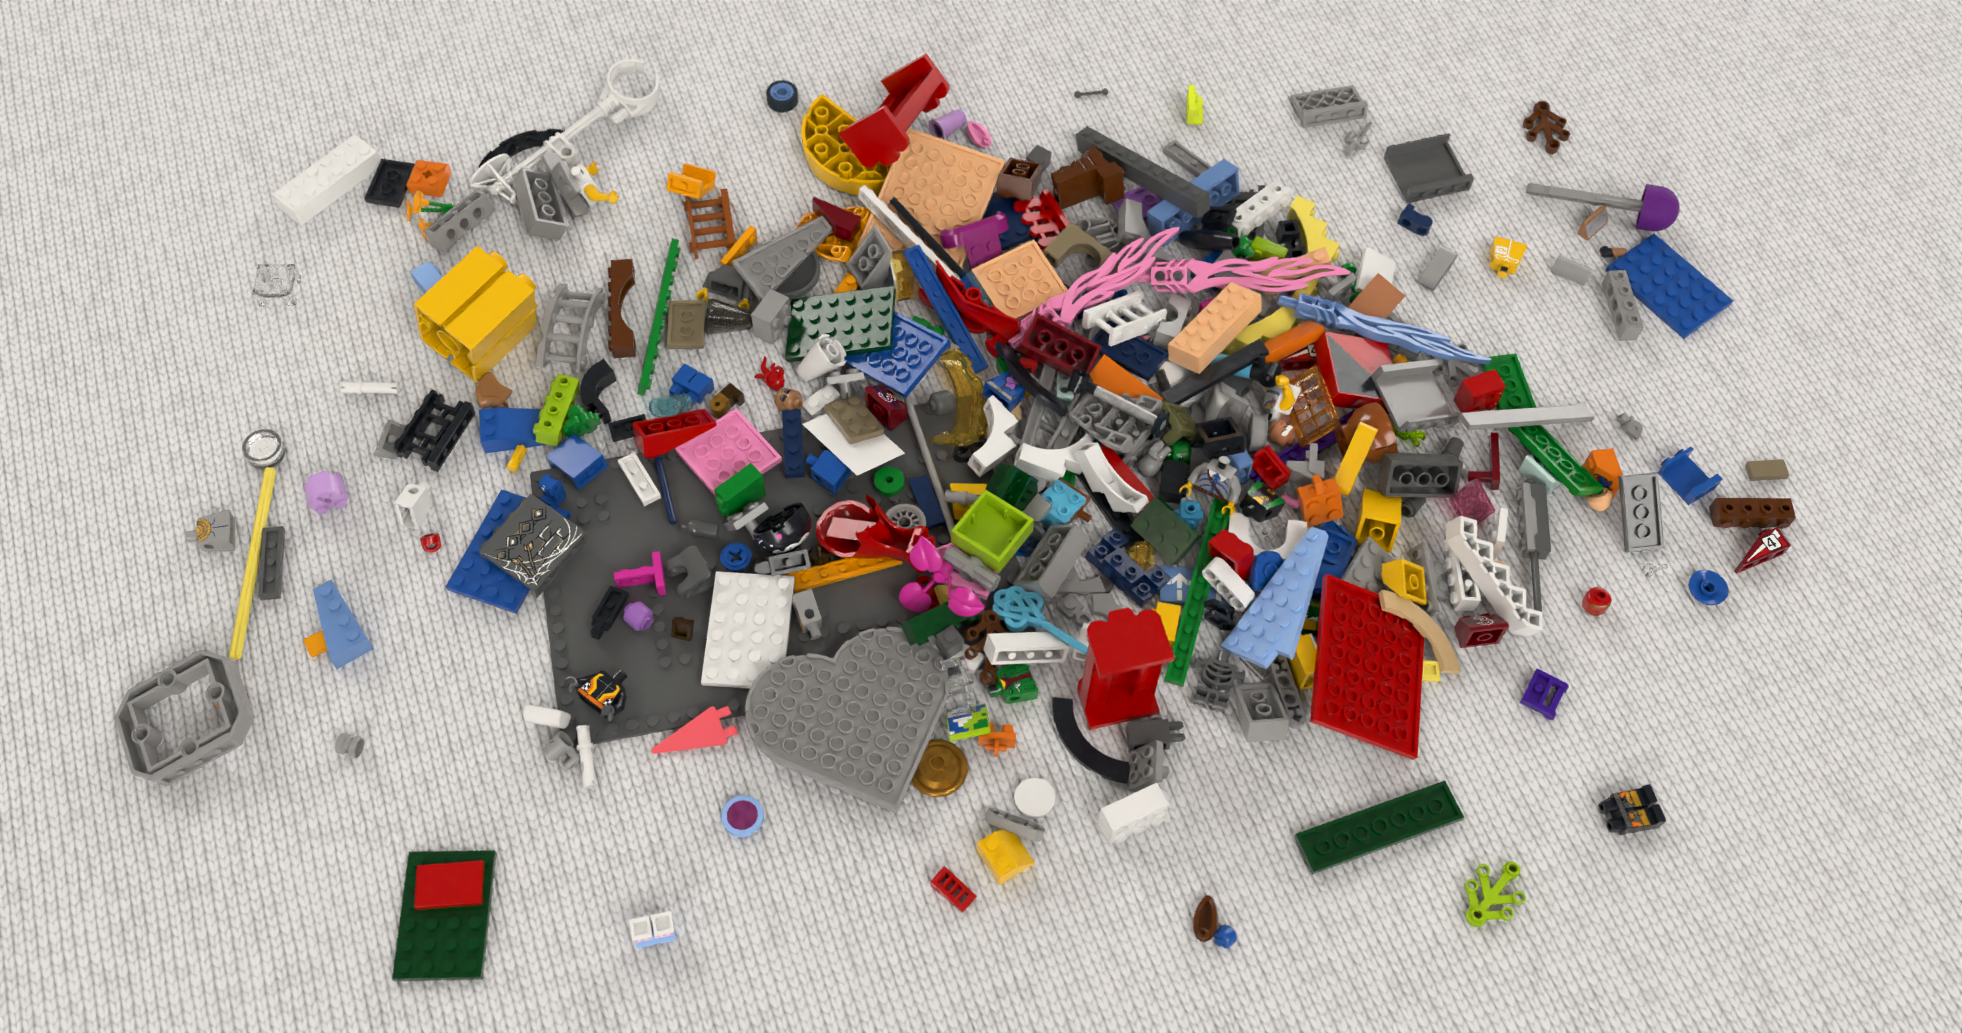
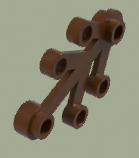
[1522,101,1570,155]
[964,610,1010,686]

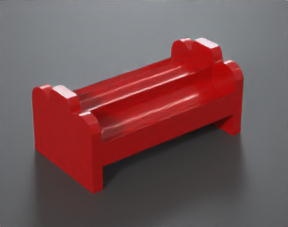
[838,53,950,168]
[1077,607,1175,730]

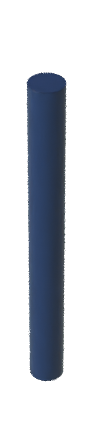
[654,457,677,525]

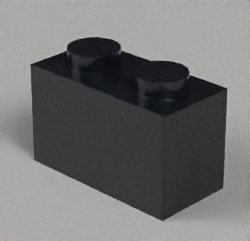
[1158,459,1189,504]

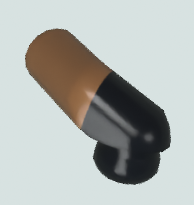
[1599,246,1627,258]

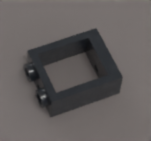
[1195,417,1245,460]

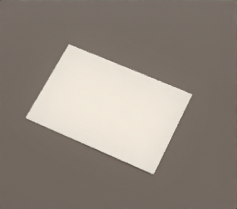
[802,413,905,476]

